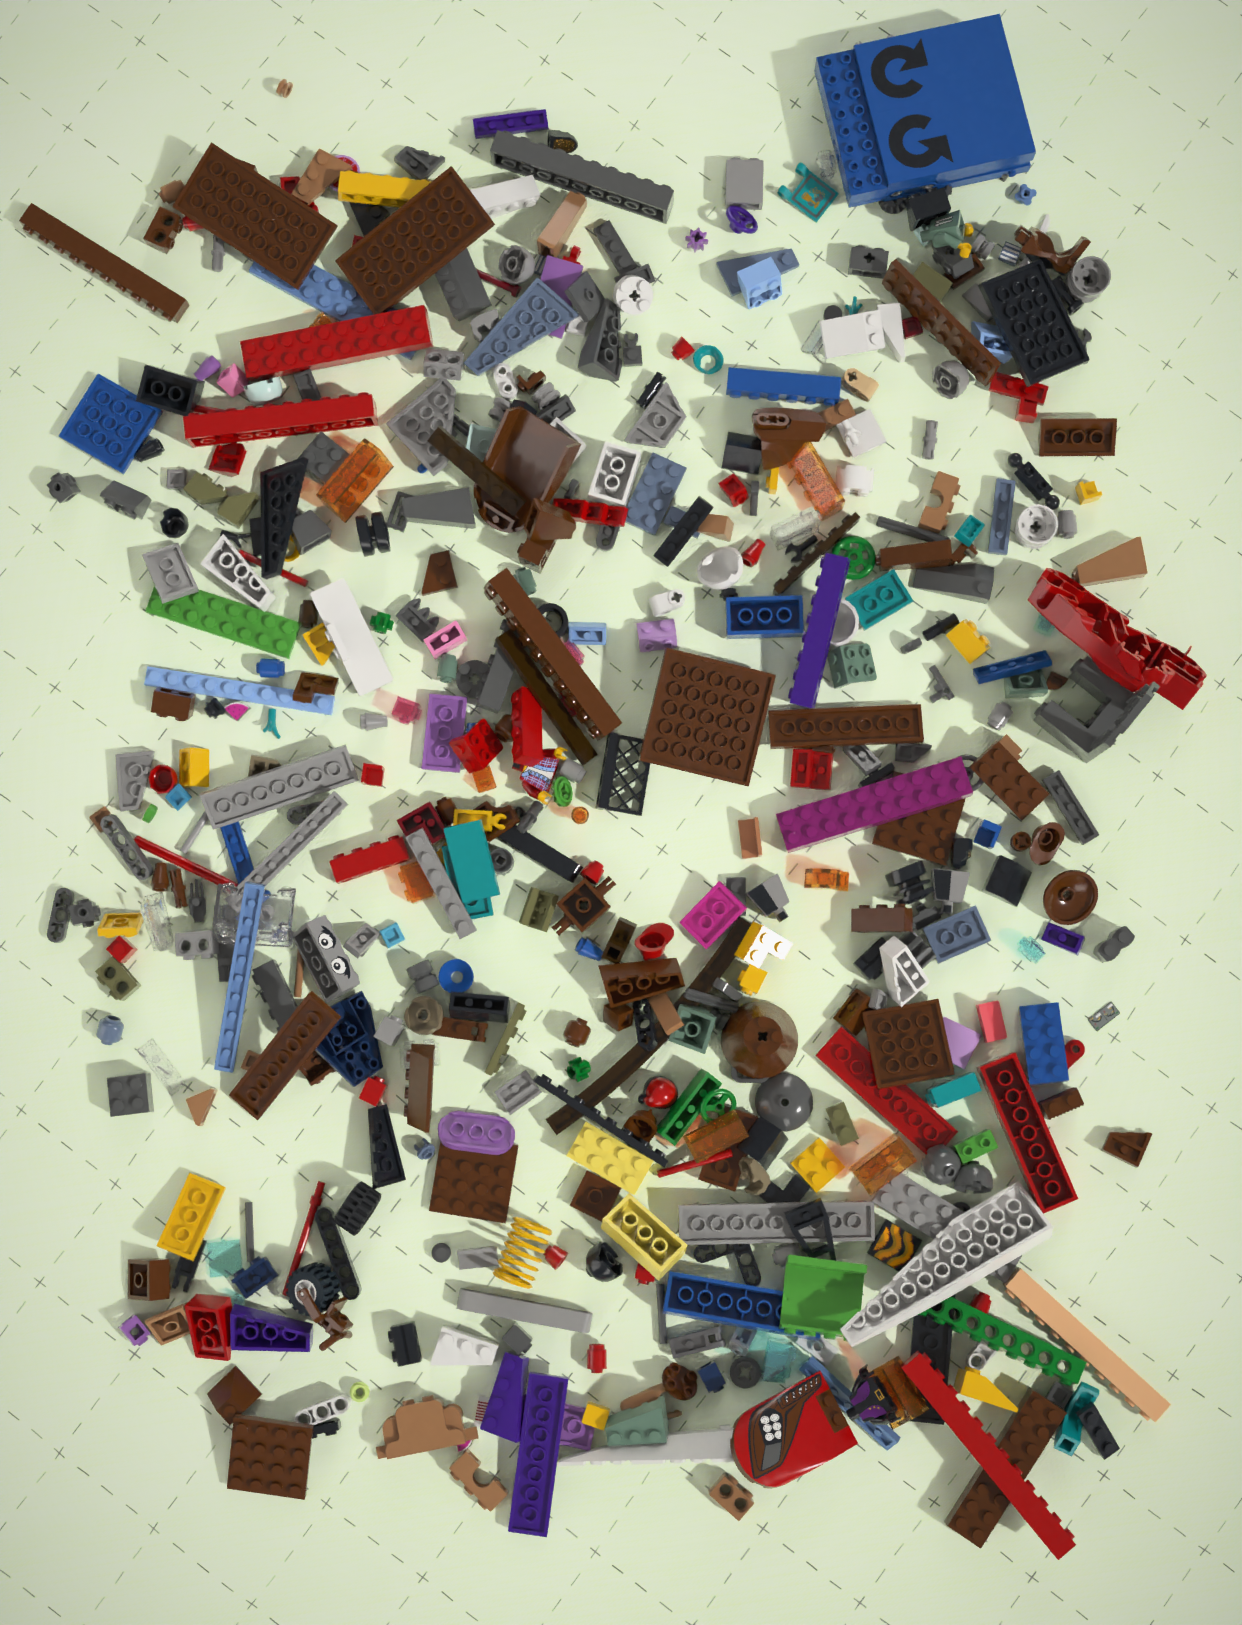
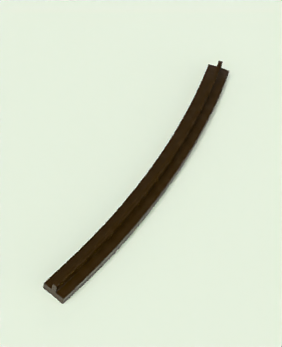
[545,917,751,1135]

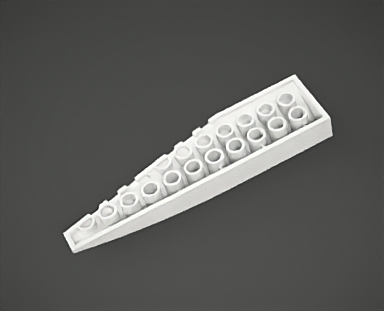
[840,1181,1053,1347]
[558,1424,734,1466]

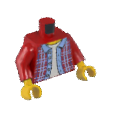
[512,747,568,805]

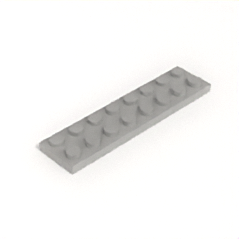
[199,744,359,830]
[871,1167,1023,1283]

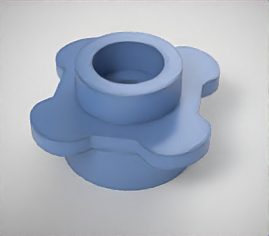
[1014,184,1037,206]

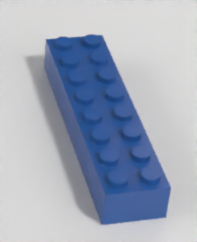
[662,1271,821,1341]

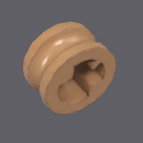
[276,78,293,98]

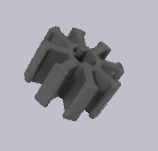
[899,930,937,969]

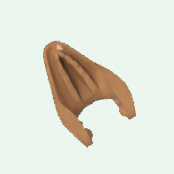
[620,1383,682,1420]

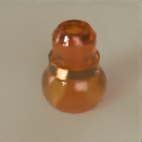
[308,312,332,328]
[571,806,589,824]

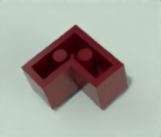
[396,801,446,846]

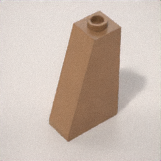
[537,191,587,258]
[1072,536,1148,587]

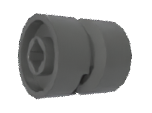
[490,848,514,875]
[406,959,439,994]

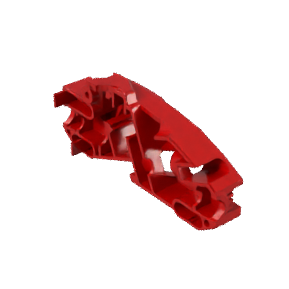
[1027,568,1207,710]

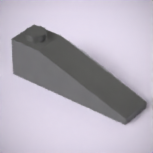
[577,298,622,382]

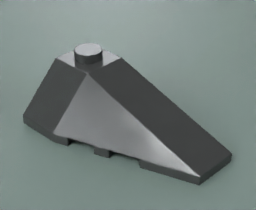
[912,563,995,604]

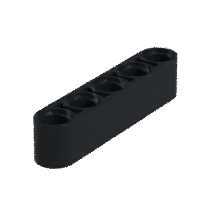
[498,825,583,884]
[315,1207,362,1300]

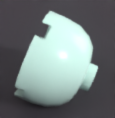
[243,377,282,406]

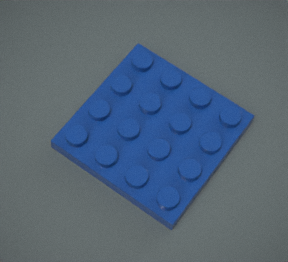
[59,373,163,475]

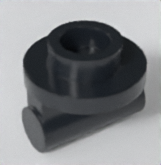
[204,698,226,719]

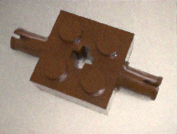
[551,876,617,936]

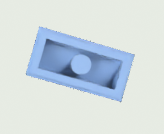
[568,622,607,645]

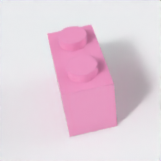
[424,620,468,660]

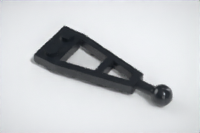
[784,1198,837,1261]

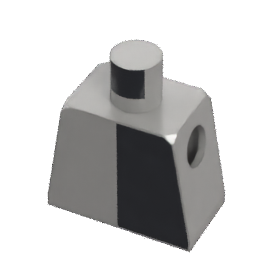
[931,868,970,914]
[746,873,790,923]

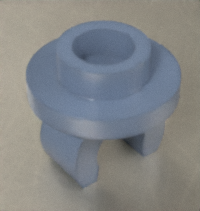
[414,1138,435,1160]

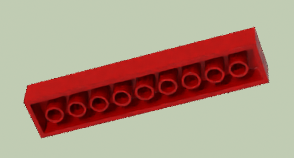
[240,305,434,383]
[183,392,379,448]

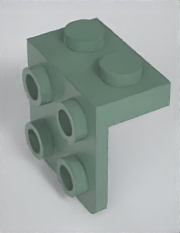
[827,643,877,689]

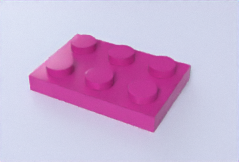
[679,881,747,950]

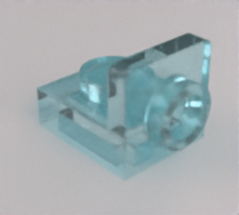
[1032,613,1055,638]

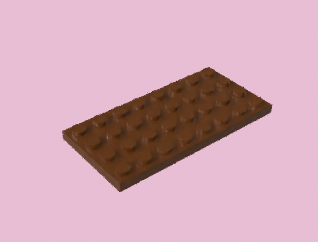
[172,142,338,290]
[335,166,496,315]

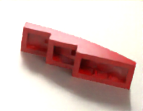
[552,498,628,527]

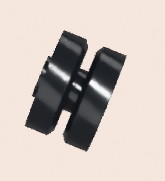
[355,511,391,557]

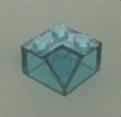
[761,1336,797,1383]

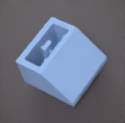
[737,257,782,309]
[971,321,1013,364]

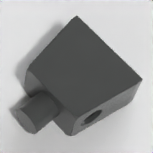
[291,507,332,555]

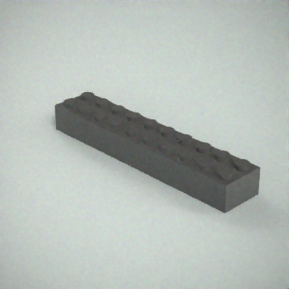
[490,130,674,224]

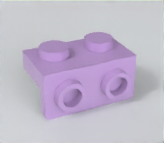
[636,618,677,652]

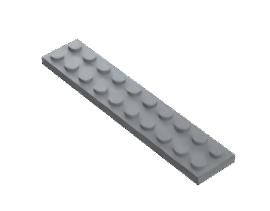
[678,1200,875,1245]

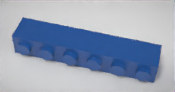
[726,367,841,406]

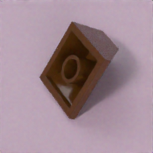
[207,1366,262,1425]

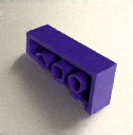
[230,1303,313,1352]
[480,1351,529,1443]

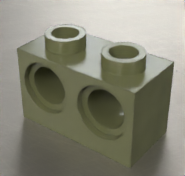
[95,956,142,1001]

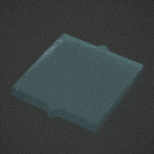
[207,1239,242,1278]

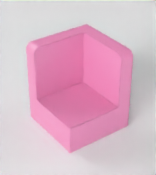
[217,363,249,398]

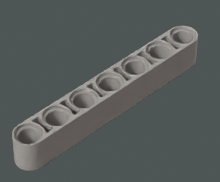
[456,1288,593,1333]

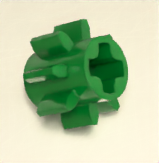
[369,612,394,634]
[567,1057,591,1082]

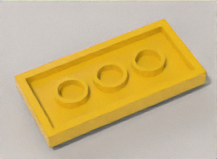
[156,1173,226,1261]

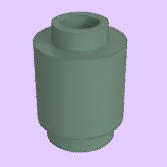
[513,567,537,596]
[437,654,458,683]

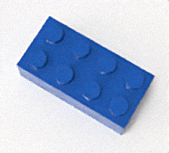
[725,595,804,639]
[1018,1002,1069,1086]

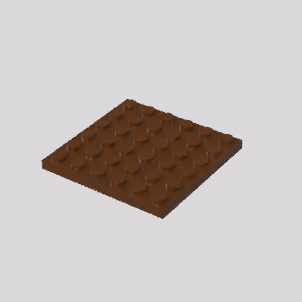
[638,647,776,787]

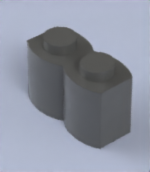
[1093,926,1135,963]

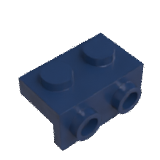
[231,1256,279,1299]

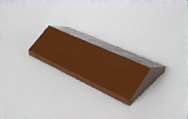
[1038,418,1117,457]

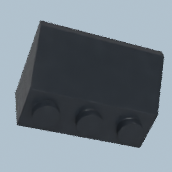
[136,364,205,416]

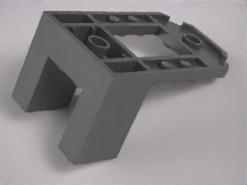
[1033,656,1160,764]

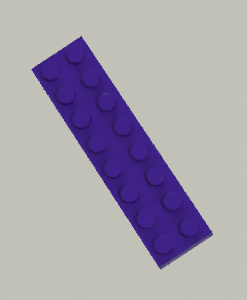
[508,1372,569,1537]

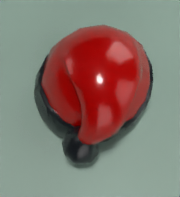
[638,1075,678,1109]

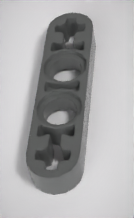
[100,814,153,880]

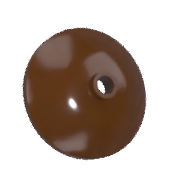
[1043,870,1098,925]

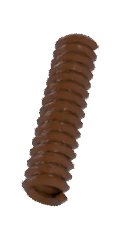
[809,745,836,754]

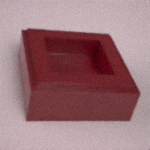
[902,316,923,339]

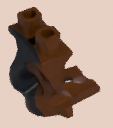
[1014,225,1091,276]

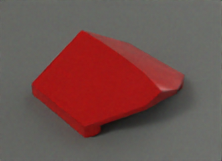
[208,443,247,477]

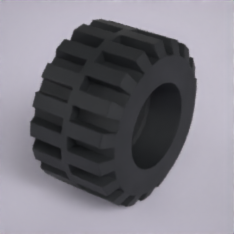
[334,1181,382,1236]

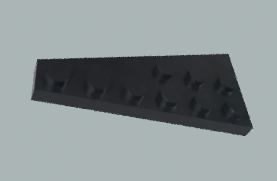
[260,457,309,579]

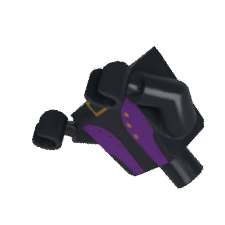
[846,1364,901,1425]

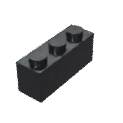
[448,991,510,1023]

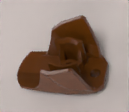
[751,407,826,470]

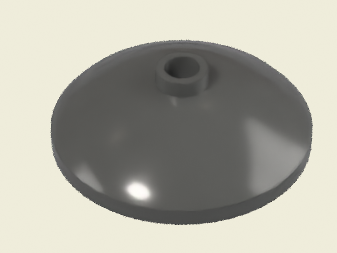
[755,1073,813,1132]

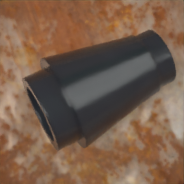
[135,438,165,462]

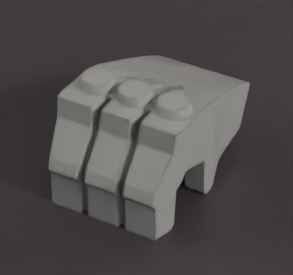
[470,309,500,343]

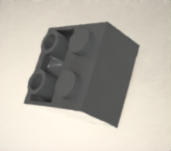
[100,480,152,520]

